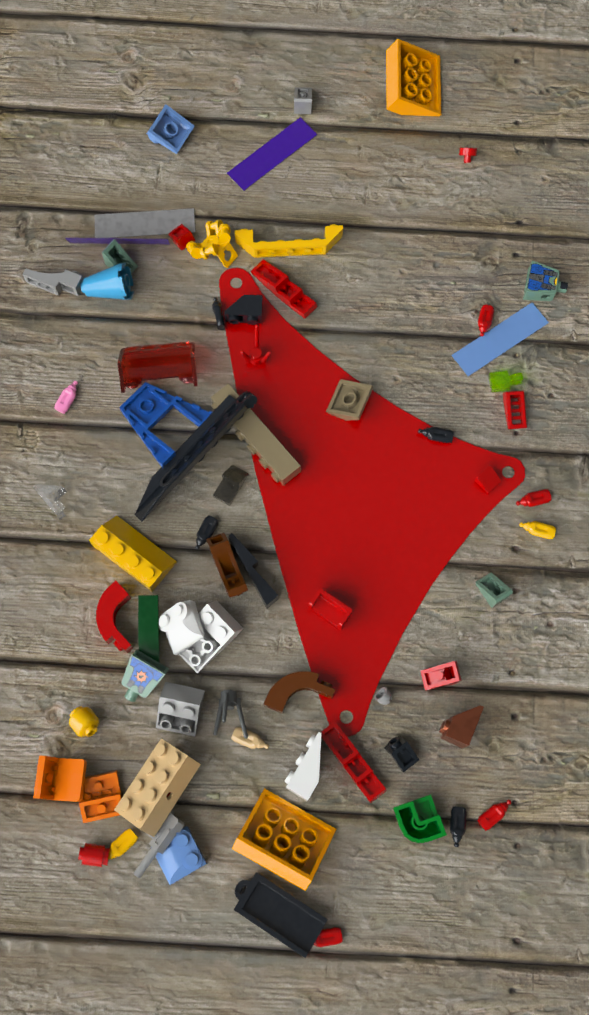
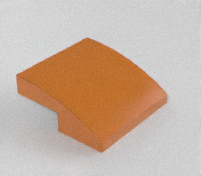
[79,770,122,823]

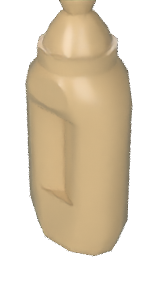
[231,727,269,749]

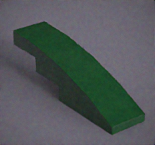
[138,595,160,663]

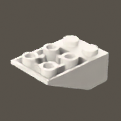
[179,600,244,673]
[285,732,321,801]

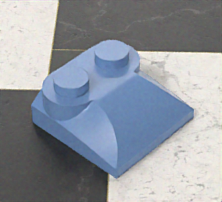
[146,105,195,154]
[151,826,207,885]

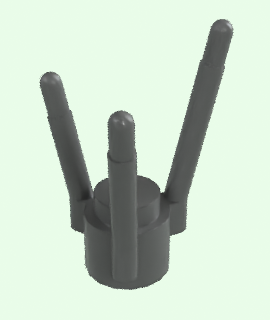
[213,690,248,739]

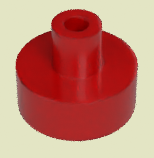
[459,147,477,163]

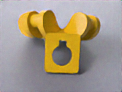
[186,220,238,268]

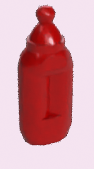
[478,305,494,337]
[516,489,552,507]
[477,800,512,831]
[314,927,343,947]

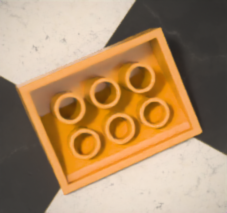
[386,39,441,117]
[232,788,336,891]

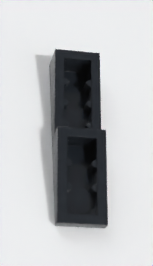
[228,533,279,609]

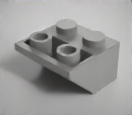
[156,682,205,737]

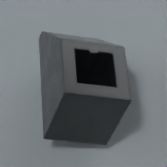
[225,295,263,325]

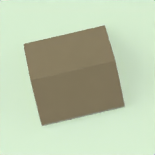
[326,379,373,421]

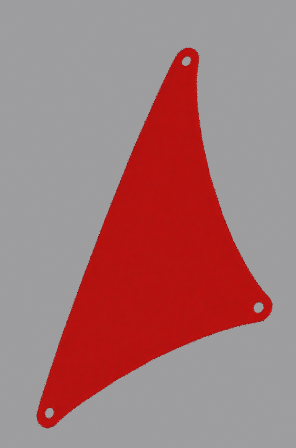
[219,268,525,737]

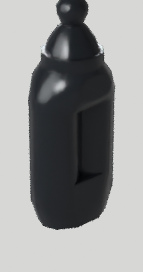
[212,297,225,330]
[418,427,454,443]
[195,515,218,550]
[450,806,467,847]

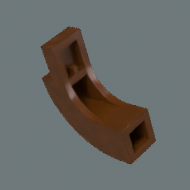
[206,533,248,598]
[263,671,335,714]

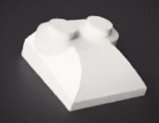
[158,600,204,655]

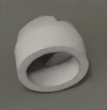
[375,687,393,705]

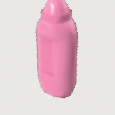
[54,381,78,414]

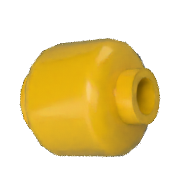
[69,706,100,737]

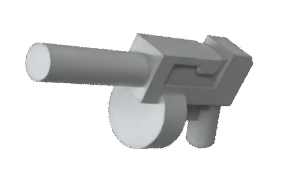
[133,809,184,878]

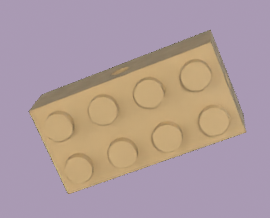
[114,738,201,837]

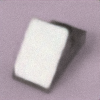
[213,465,249,506]

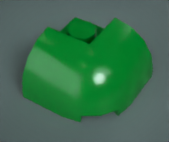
[393,795,447,843]

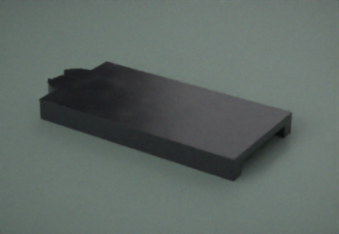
[234,872,328,958]

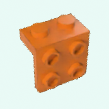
[33,756,87,802]

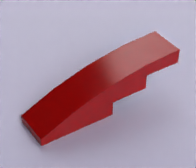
[251,259,318,319]
[320,721,387,803]

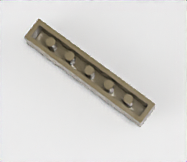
[211,384,301,486]

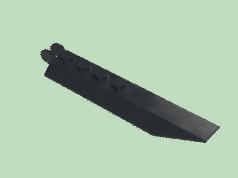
[135,391,257,522]

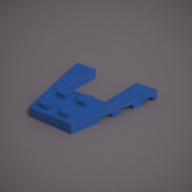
[120,382,212,468]

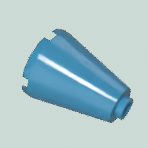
[81,263,134,300]

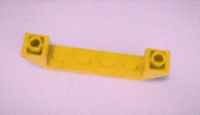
[235,224,343,258]

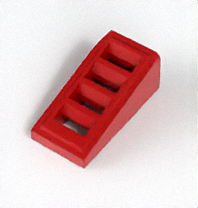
[503,391,527,429]

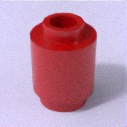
[78,843,110,867]

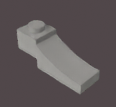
[23,268,83,296]

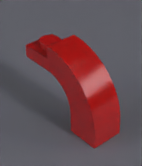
[96,581,133,653]

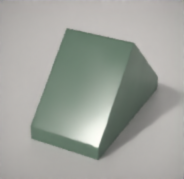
[102,239,138,274]
[475,573,513,608]

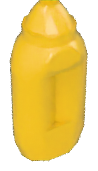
[519,521,556,539]
[108,828,138,860]

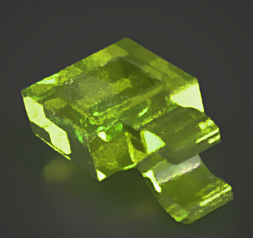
[488,371,523,392]

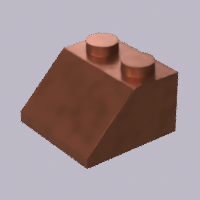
[439,705,484,748]

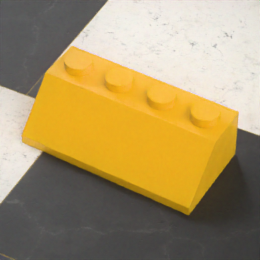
[89,516,177,592]

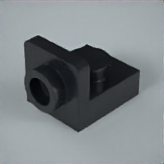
[384,736,419,772]

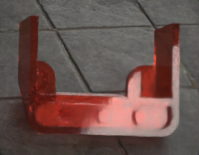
[117,342,198,393]

